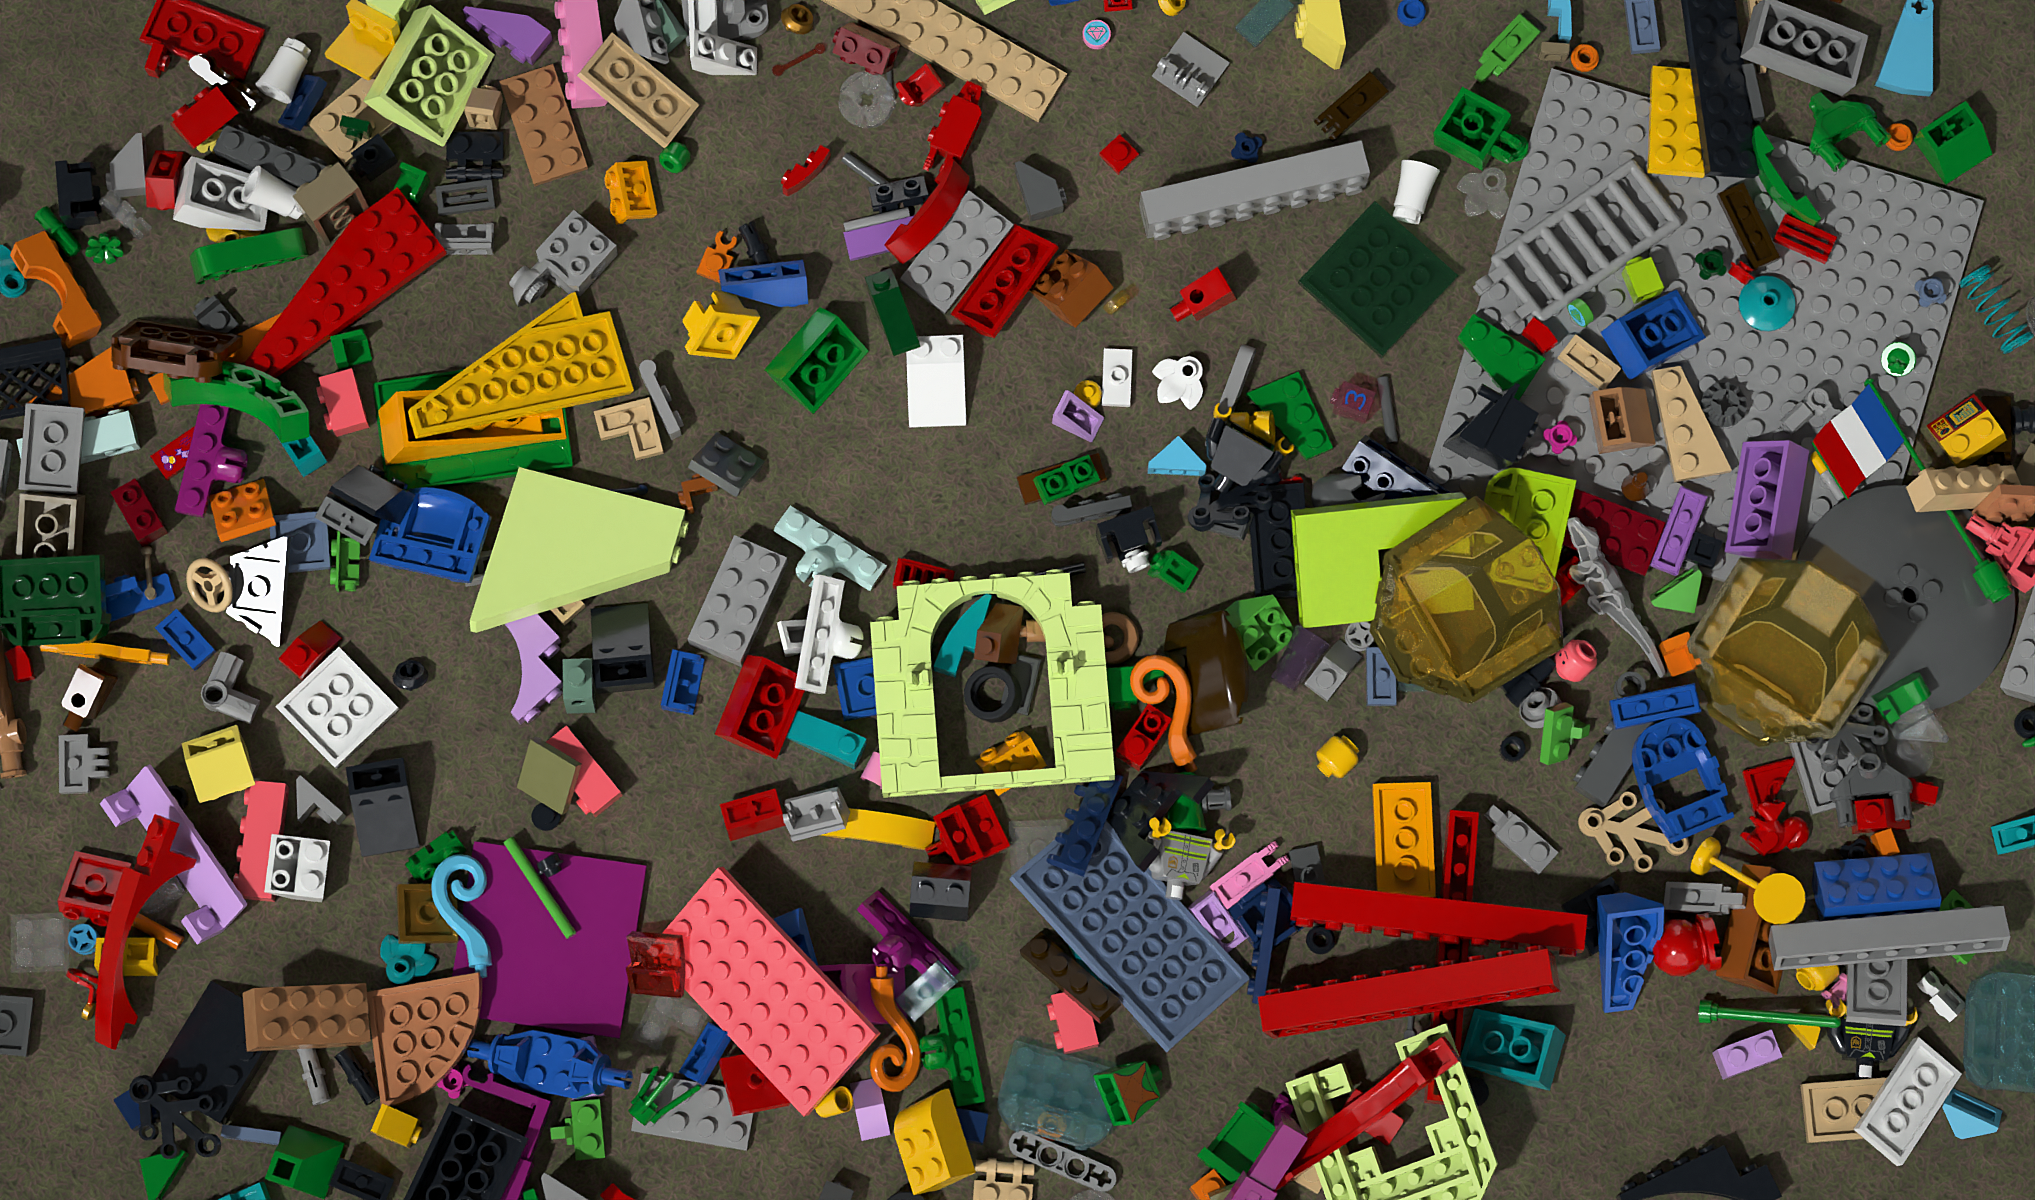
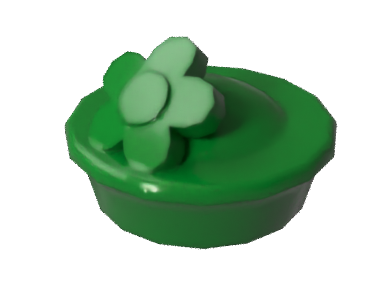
[1881,342,1917,377]

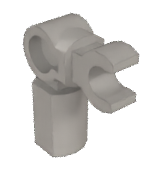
[1779,388,1842,435]

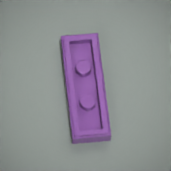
[1650,486,1708,576]

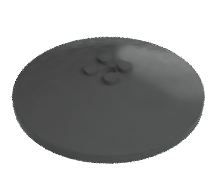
[1789,485,2015,714]

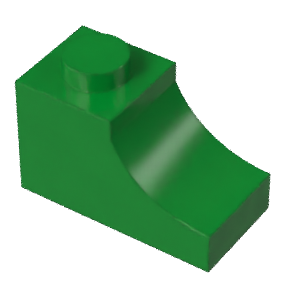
[1106,666,1164,711]

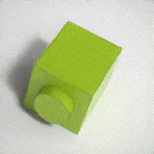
[1621,256,1664,304]

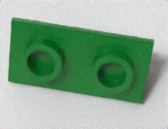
[405,831,467,884]

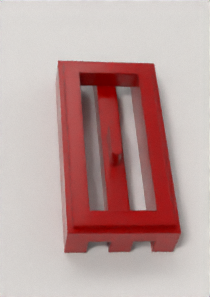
[1773,214,1837,264]

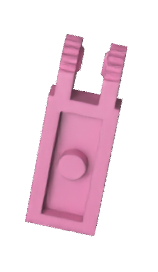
[1209,841,1290,910]

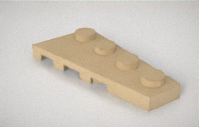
[1651,366,1732,483]

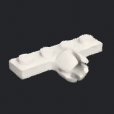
[795,575,863,694]

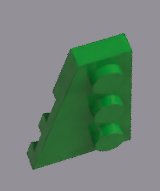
[1457,314,1545,400]

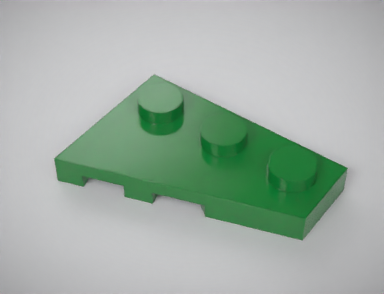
[1246,371,1333,461]

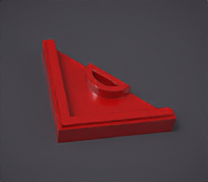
[1742,758,1795,818]

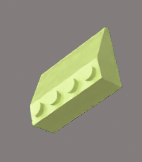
[364,5,495,146]

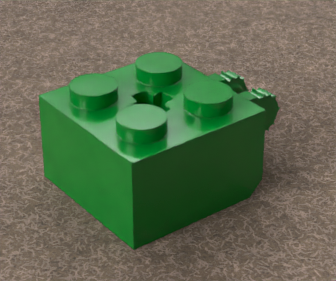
[1433,87,1522,171]

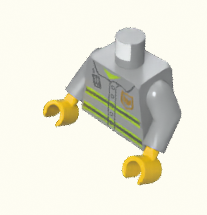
[1146,817,1235,900]

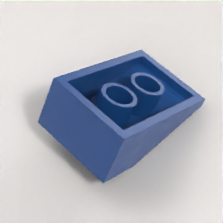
[1600,289,1706,381]

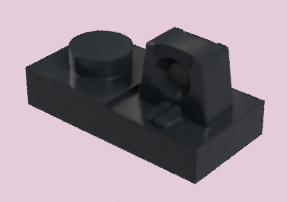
[327,1157,394,1200]

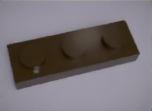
[1716,182,1780,271]

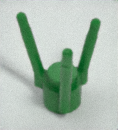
[628,1066,701,1126]

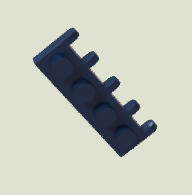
[1046,774,1123,877]

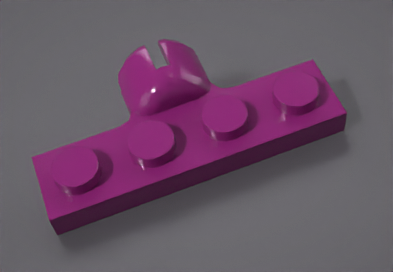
[175,404,248,518]
[857,890,960,991]

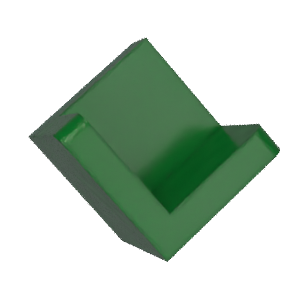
[393,162,430,206]
[330,329,372,370]

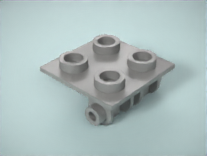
[1152,32,1230,108]

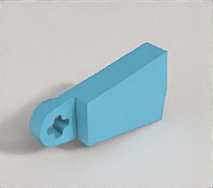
[1874,0,1934,97]

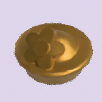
[781,4,813,35]

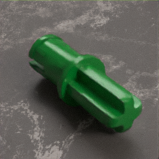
[34,206,82,257]

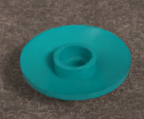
[1738,276,1795,331]

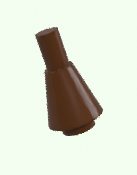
[1621,472,1650,501]

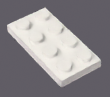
[1854,1037,1962,1166]

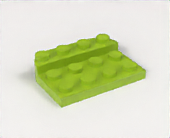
[1472,468,1577,593]

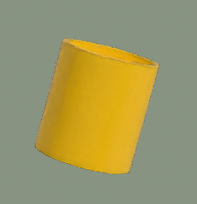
[815,1086,853,1118]

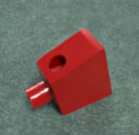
[1169,267,1237,322]

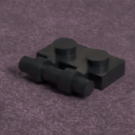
[446,132,504,182]

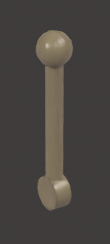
[141,545,157,600]

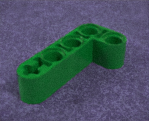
[189,228,309,285]

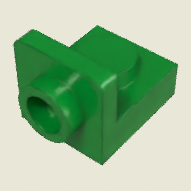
[1147,550,1199,593]

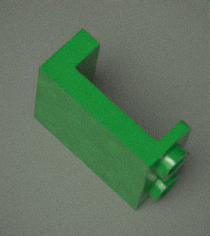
[1197,1101,1275,1184]

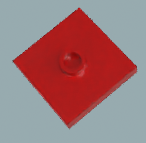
[719,1054,790,1116]

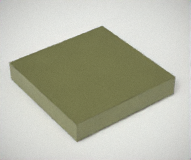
[517,737,582,815]

